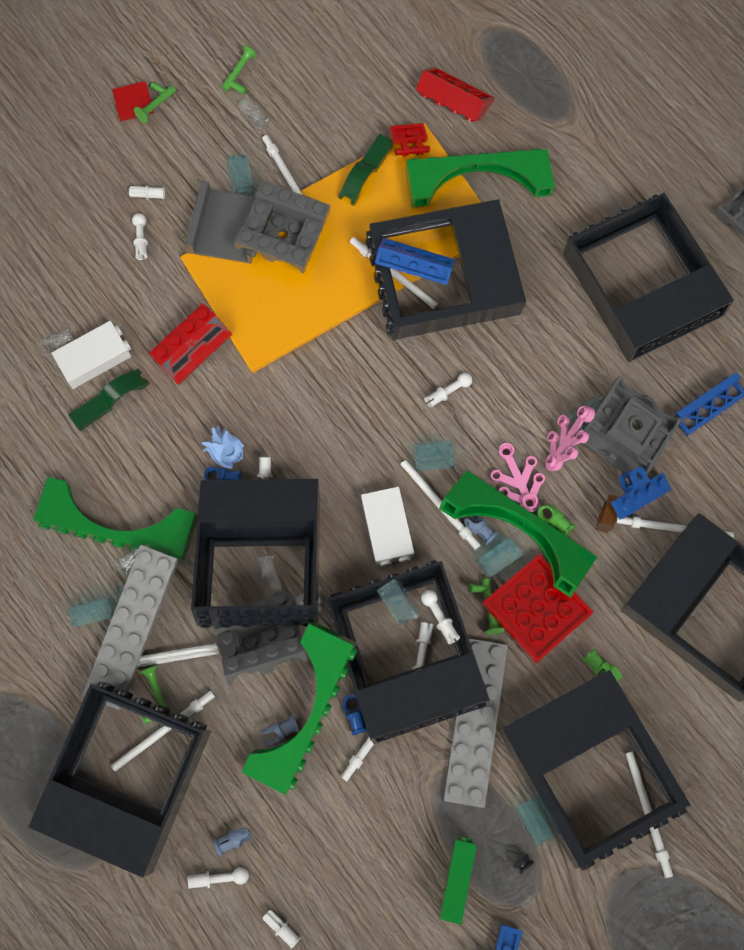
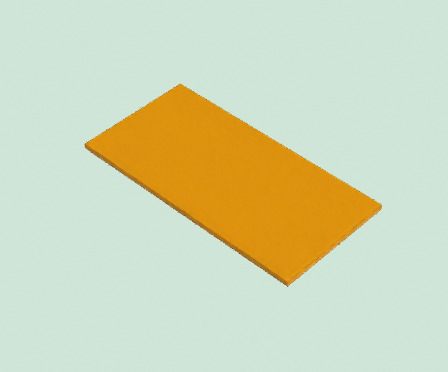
[180,123,481,374]

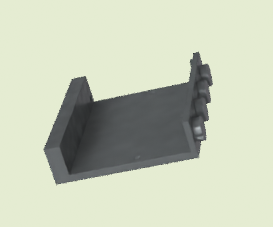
[185,181,257,264]

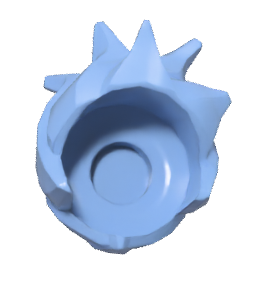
[202,426,244,469]

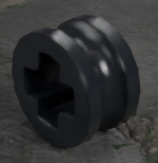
[514,854,534,874]

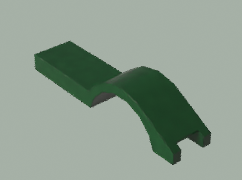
[338,133,394,206]
[68,369,150,431]

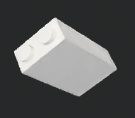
[51,321,131,389]
[361,487,414,567]

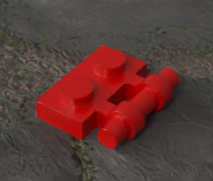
[389,123,430,157]

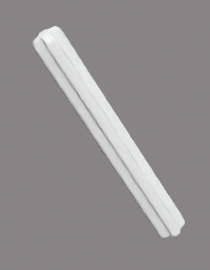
[137,643,219,668]

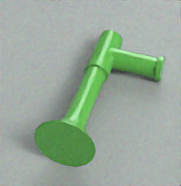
[221,45,257,95]
[134,81,176,123]
[467,578,505,635]
[139,665,168,724]

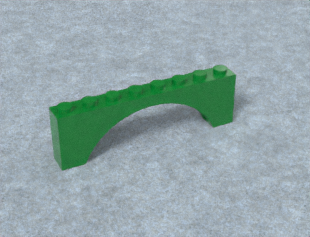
[405,149,555,208]
[439,470,598,598]
[33,477,198,562]
[241,621,358,795]

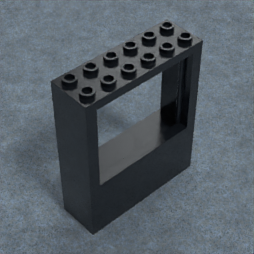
[563,192,734,363]
[365,199,526,340]
[191,479,320,628]
[621,513,744,702]
[327,560,490,744]
[500,670,691,870]
[28,682,212,878]

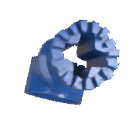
[204,467,242,480]
[342,694,367,736]

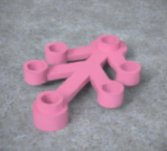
[546,406,595,471]
[490,443,545,512]

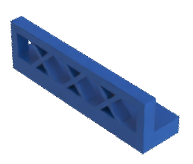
[375,238,455,285]
[674,372,744,436]

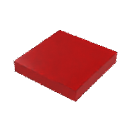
[112,81,154,121]

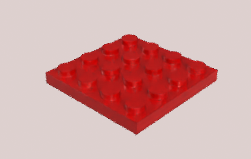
[482,554,594,664]

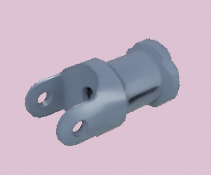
[464,516,499,546]
[262,715,300,746]
[213,827,252,857]

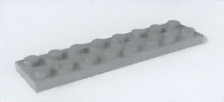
[82,545,179,710]
[444,639,508,808]

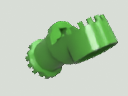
[538,504,577,536]
[582,648,623,682]

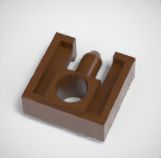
[596,494,618,533]

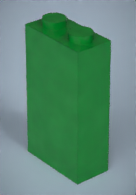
[439,837,477,925]

